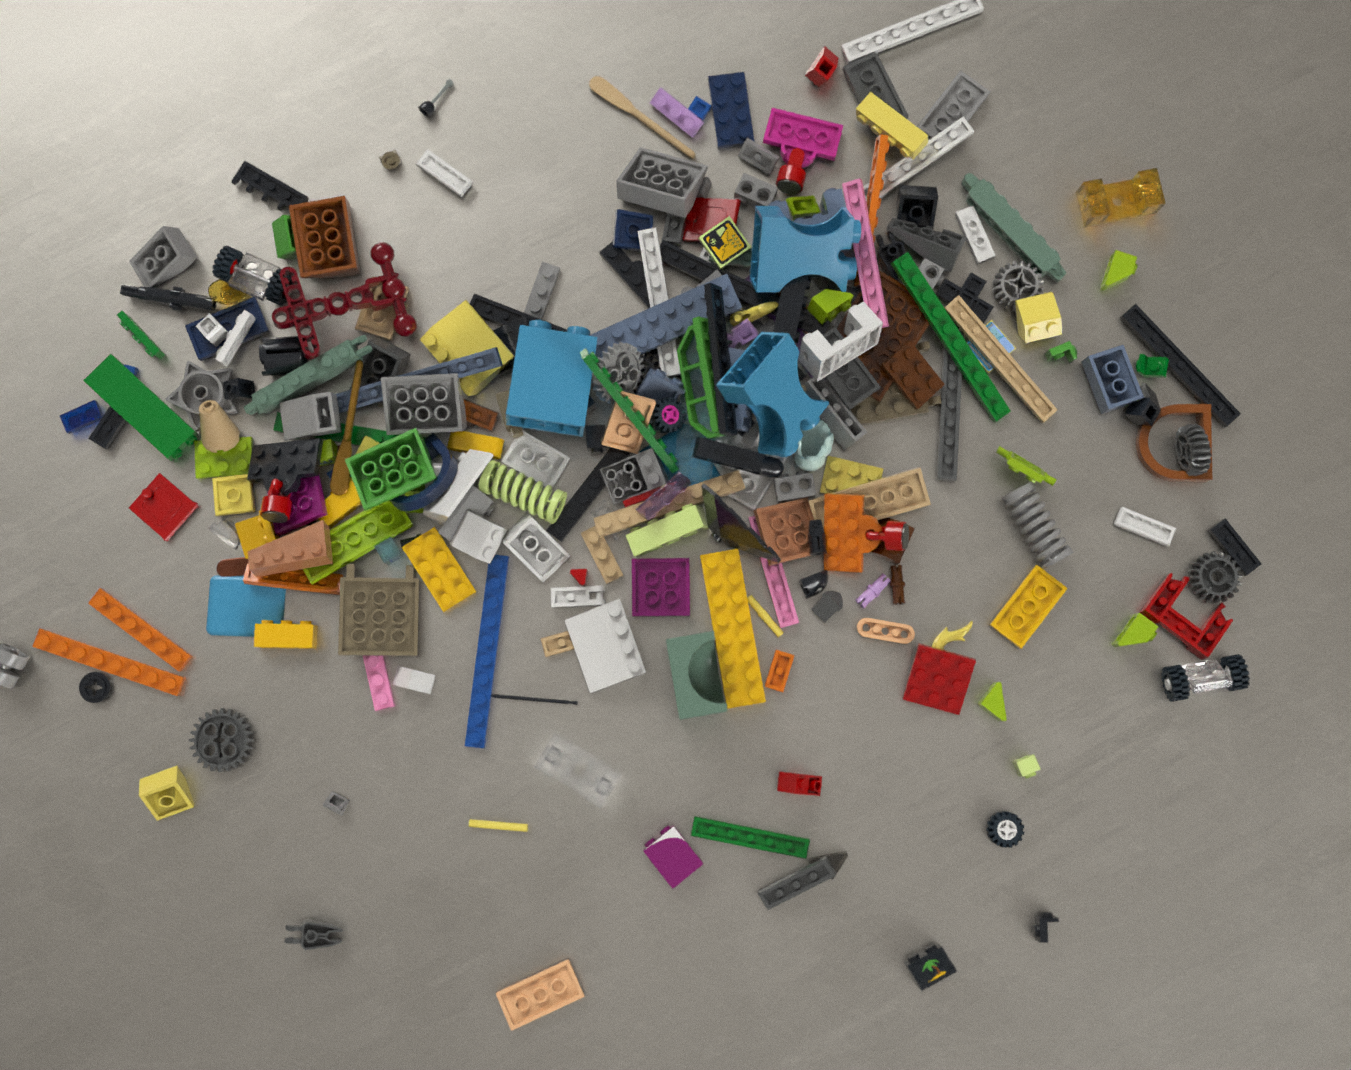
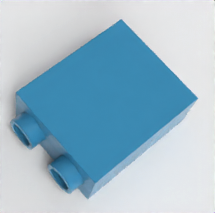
[506,320,598,437]

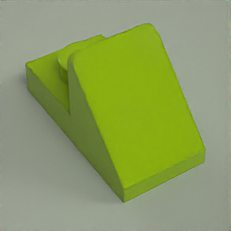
[786,195,821,222]

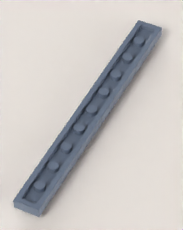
[336,347,503,413]

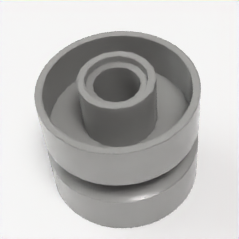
[0,643,29,688]

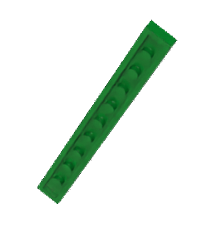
[890,252,1011,422]

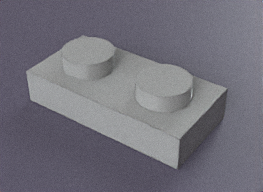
[738,138,779,175]

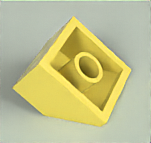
[1015,292,1062,343]
[139,766,194,821]

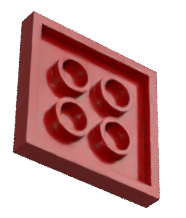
[902,643,976,715]

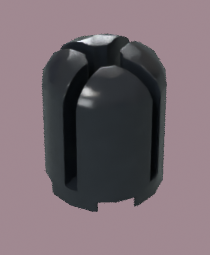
[259,336,309,376]

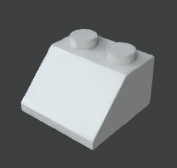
[450,510,507,564]

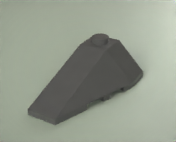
[887,218,967,272]

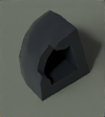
[799,570,829,599]

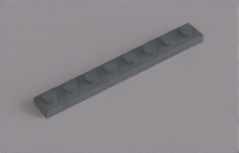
[936,331,964,481]

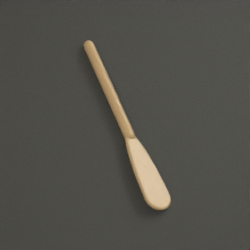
[589,76,696,159]

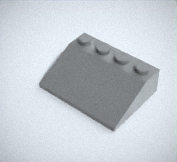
[616,147,708,218]
[381,373,467,435]

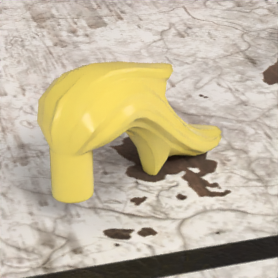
[730,302,779,327]
[932,621,973,650]

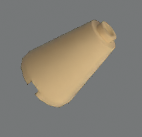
[199,400,240,453]

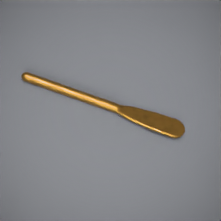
[330,360,363,495]

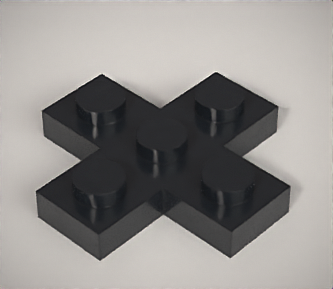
[936,272,994,329]

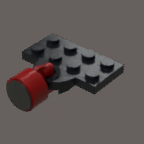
[247,438,323,523]

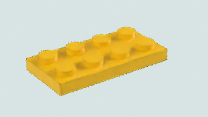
[402,527,476,612]
[989,565,1068,649]

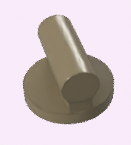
[379,149,400,169]

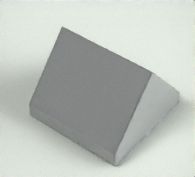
[696,177,712,198]
[323,791,350,816]

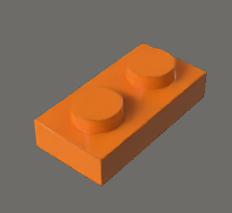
[764,650,795,693]

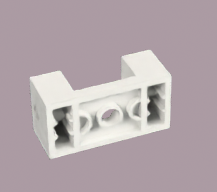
[798,301,883,382]

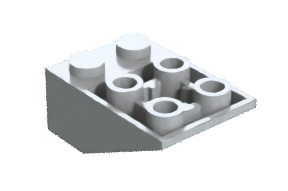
[280,392,342,441]
[600,448,670,505]

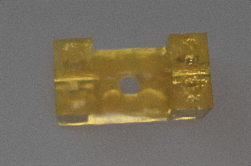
[1076,168,1166,227]

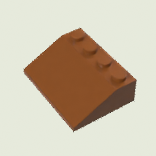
[289,196,361,278]

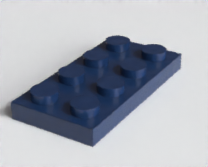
[708,72,754,149]
[185,296,270,361]

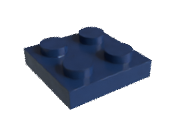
[612,209,653,252]

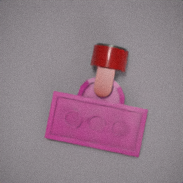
[763,108,844,195]

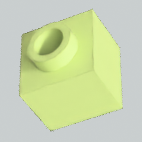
[1012,754,1040,779]

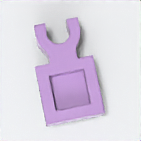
[727,318,758,348]

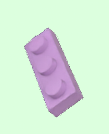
[650,87,704,137]

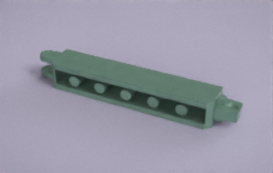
[961,173,1067,282]
[244,335,373,415]

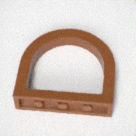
[1135,404,1213,483]

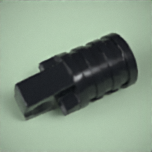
[808,520,827,555]

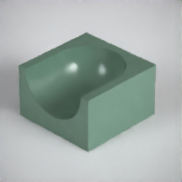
[666,631,728,720]

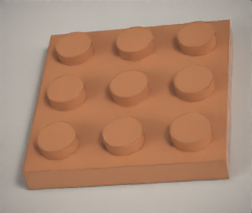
[753,497,814,566]

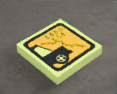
[698,216,751,269]

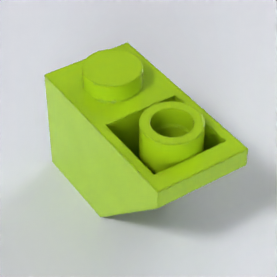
[807,289,853,324]

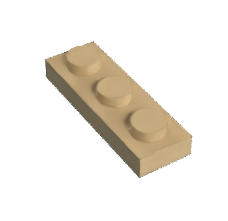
[581,525,624,584]

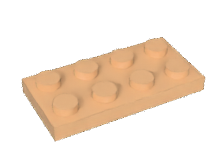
[495,958,585,1031]

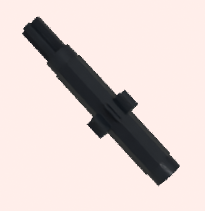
[120,285,217,311]

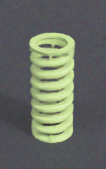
[478,460,567,524]

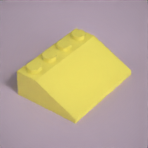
[420,300,515,396]

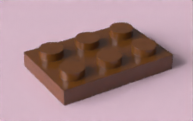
[881,341,945,410]

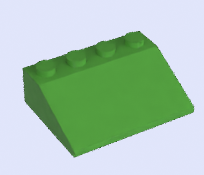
[345,428,437,511]

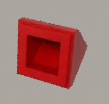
[570,569,588,586]

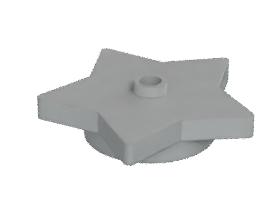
[166,361,238,432]

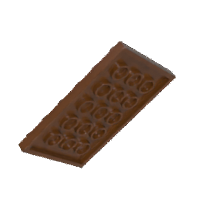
[836,270,929,403]

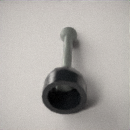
[418,79,453,118]

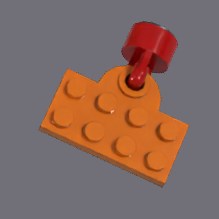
[824,493,909,573]

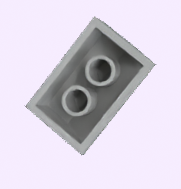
[438,485,494,542]

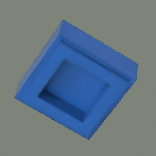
[688,96,712,120]

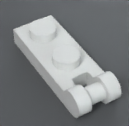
[551,586,606,608]

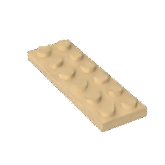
[808,467,931,529]

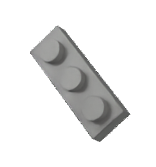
[524,262,560,319]

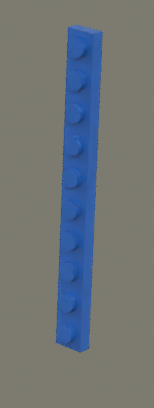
[465,555,509,748]

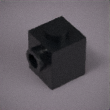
[586,425,607,454]

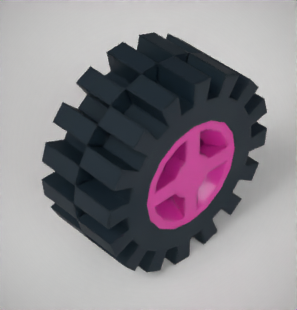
[650,397,686,433]

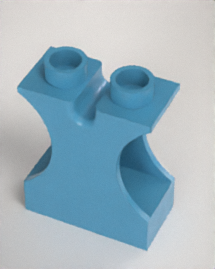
[750,206,861,292]
[716,332,830,457]

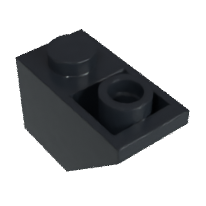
[1124,383,1161,426]

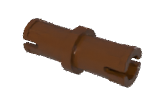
[890,565,905,605]

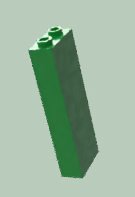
[83,354,199,461]

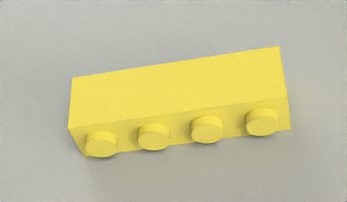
[856,92,928,160]

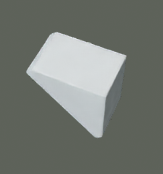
[196,313,228,347]
[393,666,435,694]

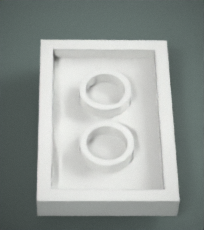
[501,431,570,488]

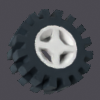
[986,811,1025,848]

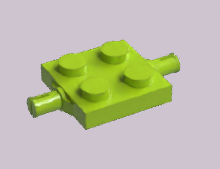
[996,446,1057,486]

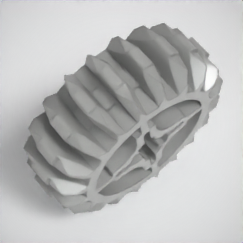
[992,261,1044,311]

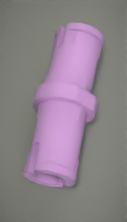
[855,573,891,609]

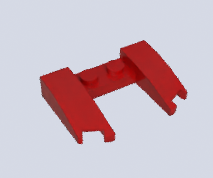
[1139,573,1233,660]

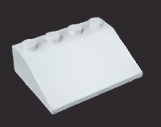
[423,449,494,527]
[564,599,646,693]

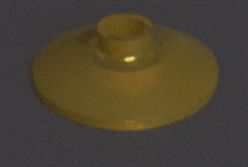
[208,279,247,305]

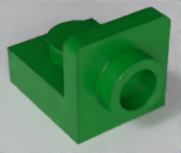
[1136,354,1169,378]

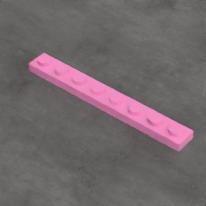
[842,178,889,328]

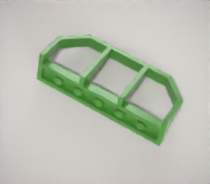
[677,317,725,439]

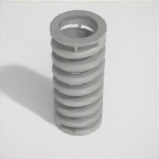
[1002,482,1074,569]

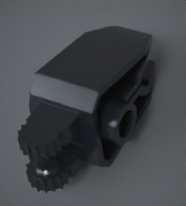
[876,231,905,281]

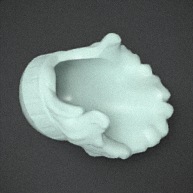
[794,420,834,471]

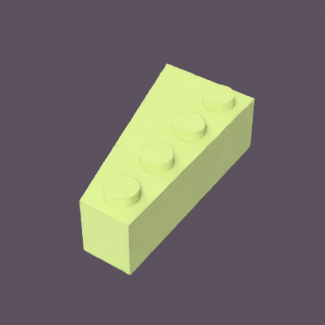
[626,503,709,557]

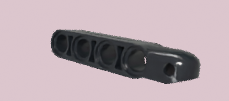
[692,437,784,477]

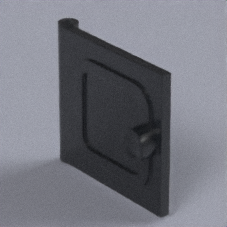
[493,316,529,377]

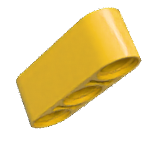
[447,431,504,459]

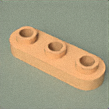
[856,618,915,644]

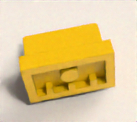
[235,511,280,559]

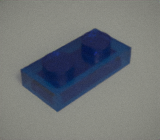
[59,400,103,434]

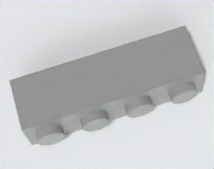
[804,377,867,450]

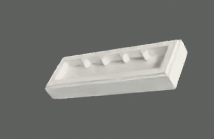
[417,149,473,197]
[955,206,996,264]
[1114,507,1176,547]

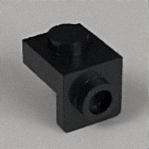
[1032,912,1059,943]

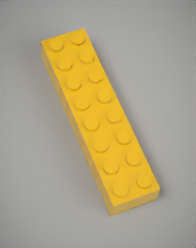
[700,549,766,709]

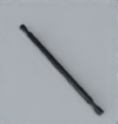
[491,694,578,705]

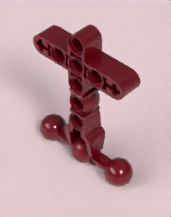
[272,242,417,360]

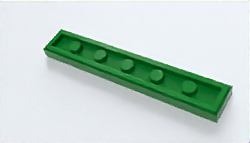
[691,816,810,859]

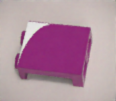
[643,825,704,889]

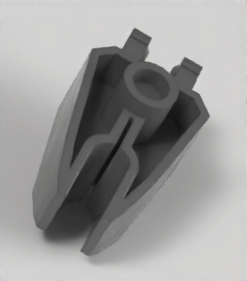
[284,919,343,950]

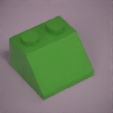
[272,215,297,260]

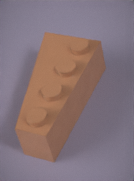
[248,520,333,577]

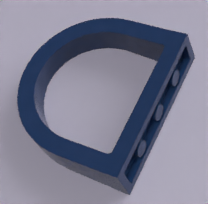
[389,433,458,511]

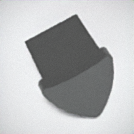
[811,591,843,622]

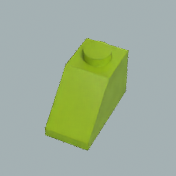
[1100,250,1138,291]
[1112,613,1159,647]

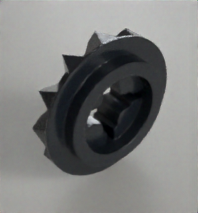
[79,672,111,703]

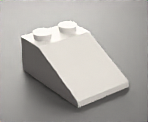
[502,512,570,582]

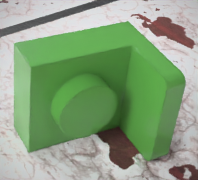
[1044,341,1077,363]

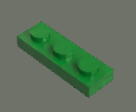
[117,310,166,360]

